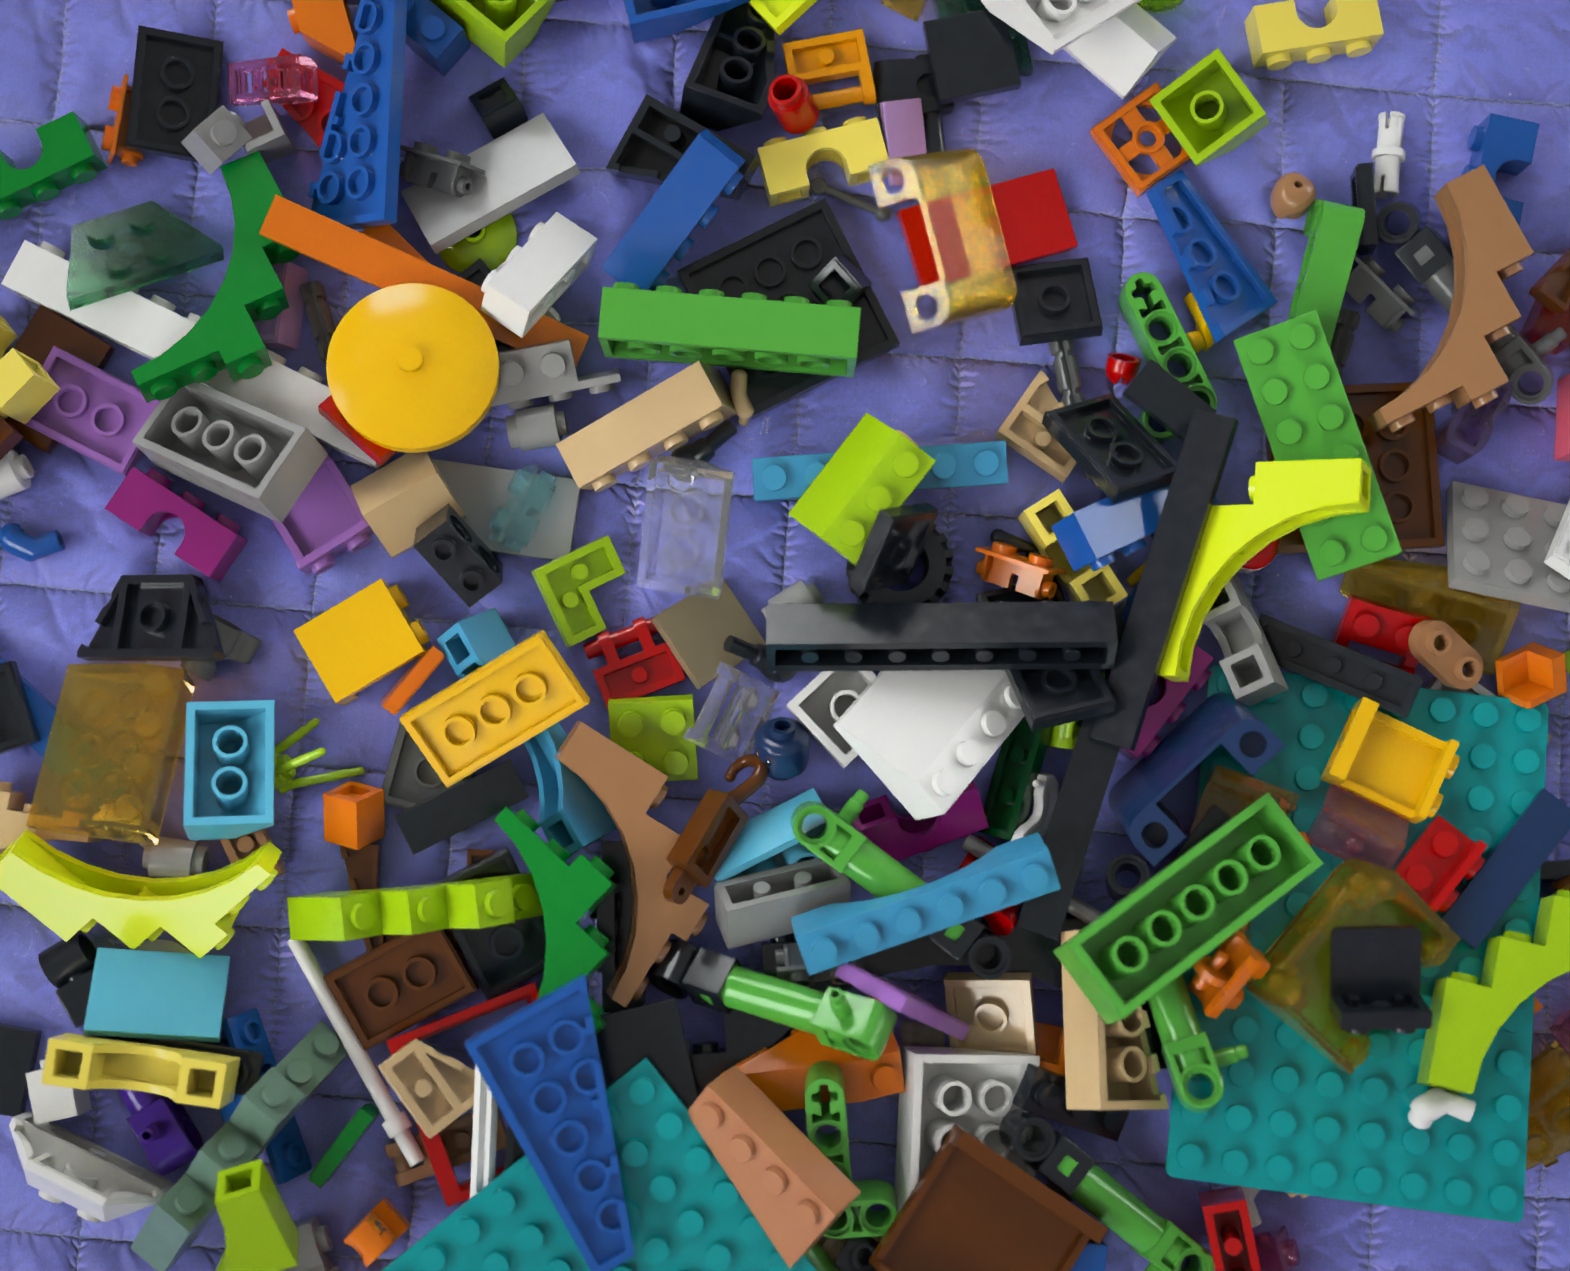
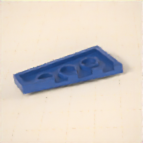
[1146,170,1278,343]

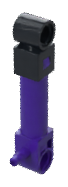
[38,931,204,1176]

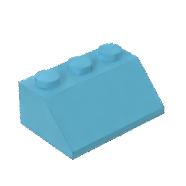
[183,700,275,841]
[715,788,825,882]

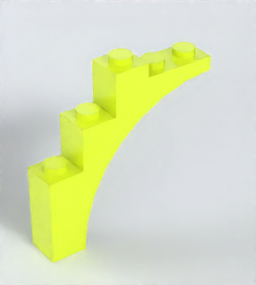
[1144,458,1372,682]
[0,829,282,959]

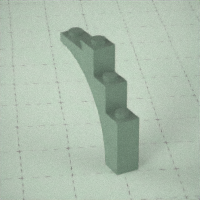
[130,1021,348,1271]

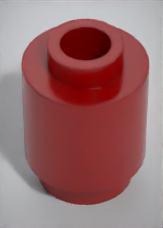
[768,74,819,134]

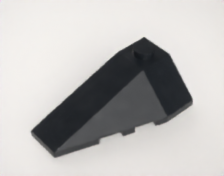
[680,2,776,131]

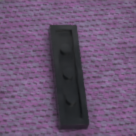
[1259,614,1424,718]

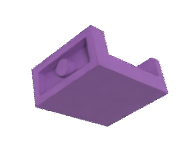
[271,440,374,575]

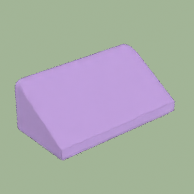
[880,98,930,187]
[254,262,308,349]

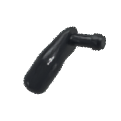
[990,528,1038,557]

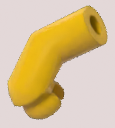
[1184,292,1214,353]

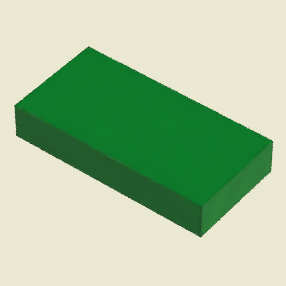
[309,1103,380,1188]

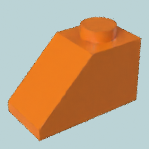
[287,0,357,65]

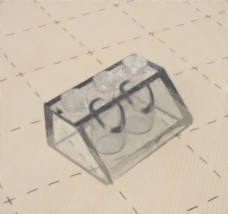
[636,455,735,600]

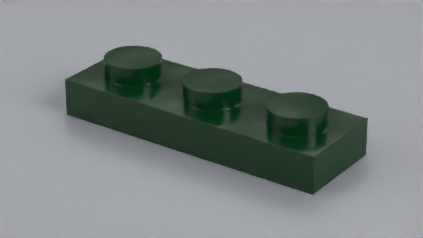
[978,716,1053,841]

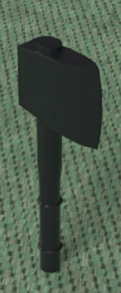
[873,54,954,201]

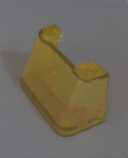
[1246,858,1460,1074]

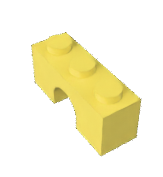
[1244,0,1384,70]
[757,116,890,207]
[0,314,60,424]
[1017,489,1128,604]

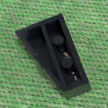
[606,94,759,200]

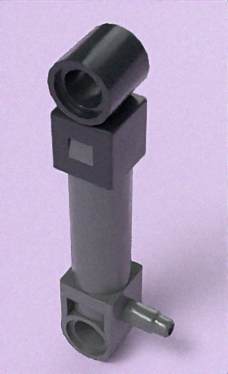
[1377,201,1567,405]

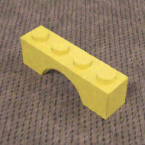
[41,1033,240,1109]

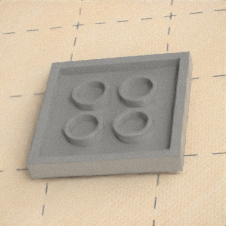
[1446,481,1570,613]

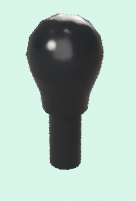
[667,420,737,484]
[723,635,797,683]

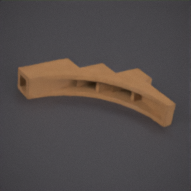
[1367,164,1534,433]
[554,721,709,1008]

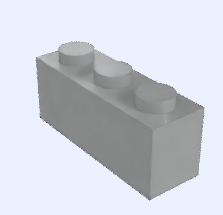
[714,858,851,949]

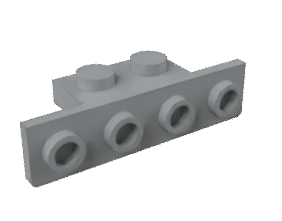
[486,338,621,415]

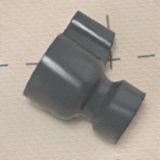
[180,614,262,681]

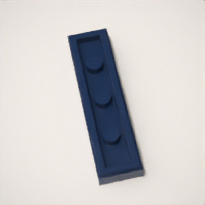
[1437,788,1570,950]

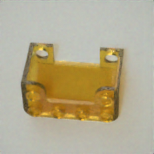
[867,148,1017,334]

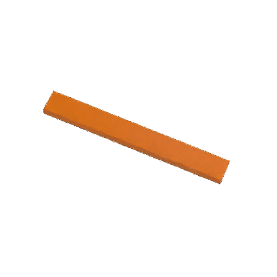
[259,195,589,366]

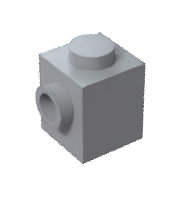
[181,105,252,175]

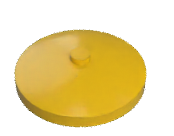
[326,283,500,453]

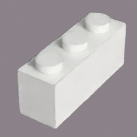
[480,212,598,338]

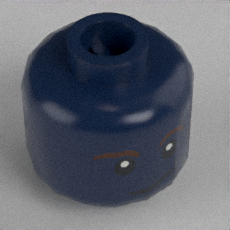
[754,717,810,781]

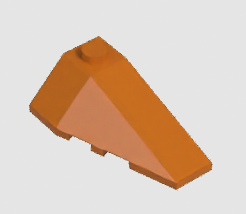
[720,996,905,1111]

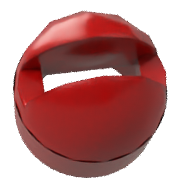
[1105,352,1141,385]

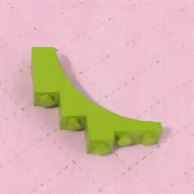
[287,872,543,942]
[1417,890,1570,1094]
[215,1159,299,1271]

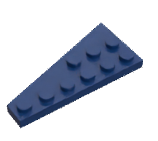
[307,0,408,230]
[464,973,635,1271]

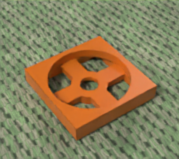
[1089,82,1191,197]

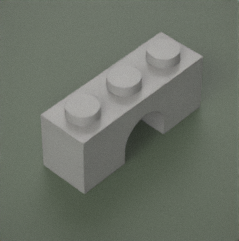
[1203,574,1289,707]

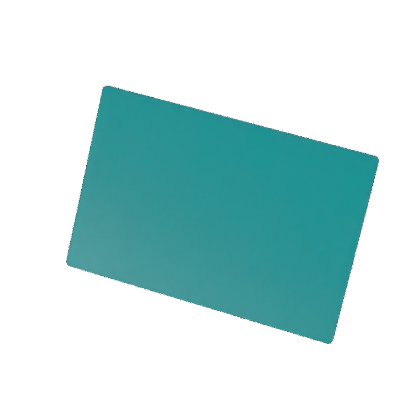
[1165,665,1549,1223]

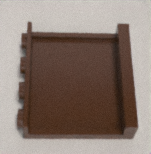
[868,1124,1108,1271]

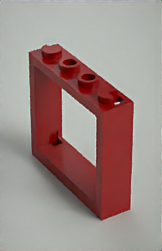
[386,981,540,1207]

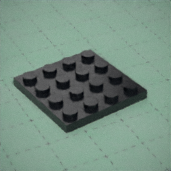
[677,198,900,419]

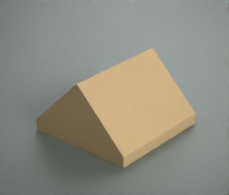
[350,452,465,558]

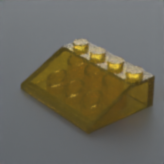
[26,663,195,846]

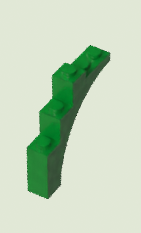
[131,150,300,403]
[494,807,617,1035]

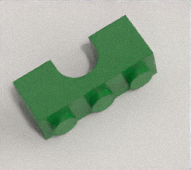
[0,111,108,220]

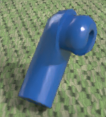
[0,523,65,562]

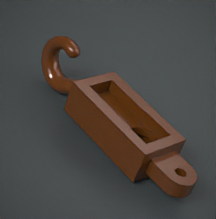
[663,754,768,904]

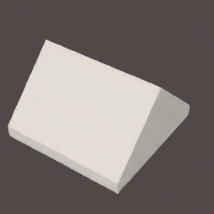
[1063,4,1177,99]

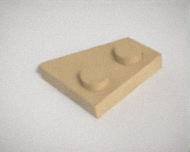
[377,1039,475,1139]

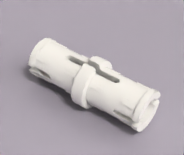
[1371,111,1406,199]

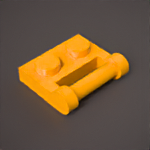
[782,29,876,110]

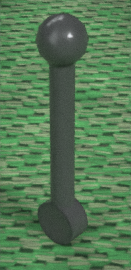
[811,177,891,222]

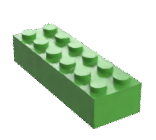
[598,282,861,378]
[1233,310,1403,582]
[1053,792,1323,1025]

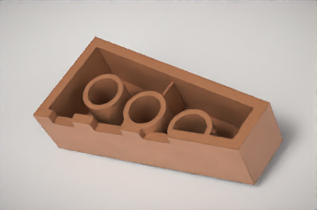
[688,1065,861,1269]

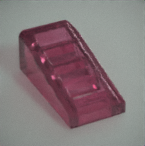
[229,54,318,106]

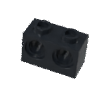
[413,503,503,608]

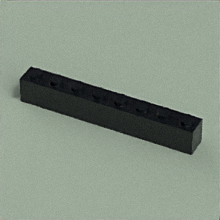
[766,600,1118,672]

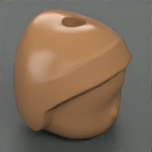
[1270,172,1316,220]

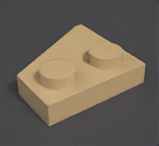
[995,370,1077,483]

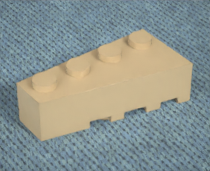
[556,361,737,493]
[1061,930,1169,1110]

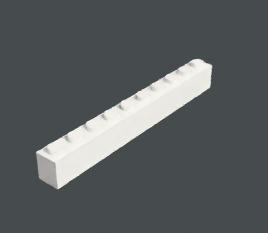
[1,240,390,470]

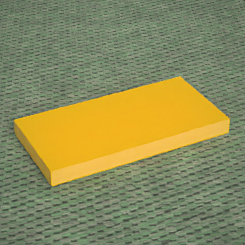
[399,630,590,788]

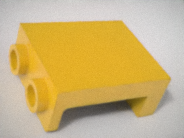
[293,579,431,705]
[1320,697,1460,824]

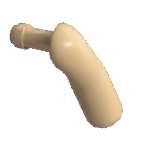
[730,369,754,426]

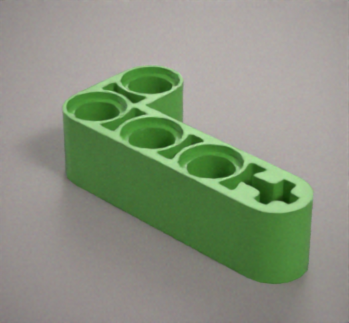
[1287,199,1365,347]
[1118,272,1218,444]
[805,1061,898,1239]

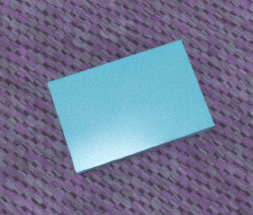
[83,947,231,1043]

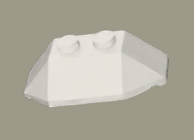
[9,1111,176,1223]

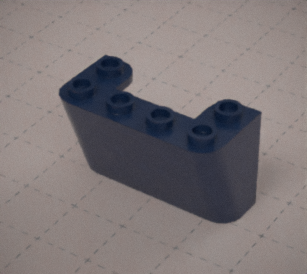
[1108,692,1285,866]

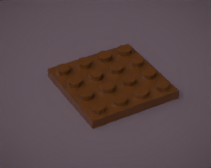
[1265,382,1444,555]

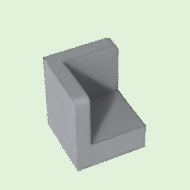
[244,99,296,164]

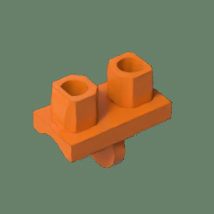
[1187,931,1270,1019]

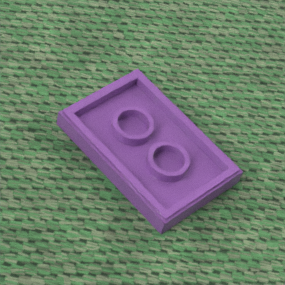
[18,346,161,476]
[834,962,971,1041]

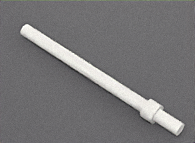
[287,939,426,1167]

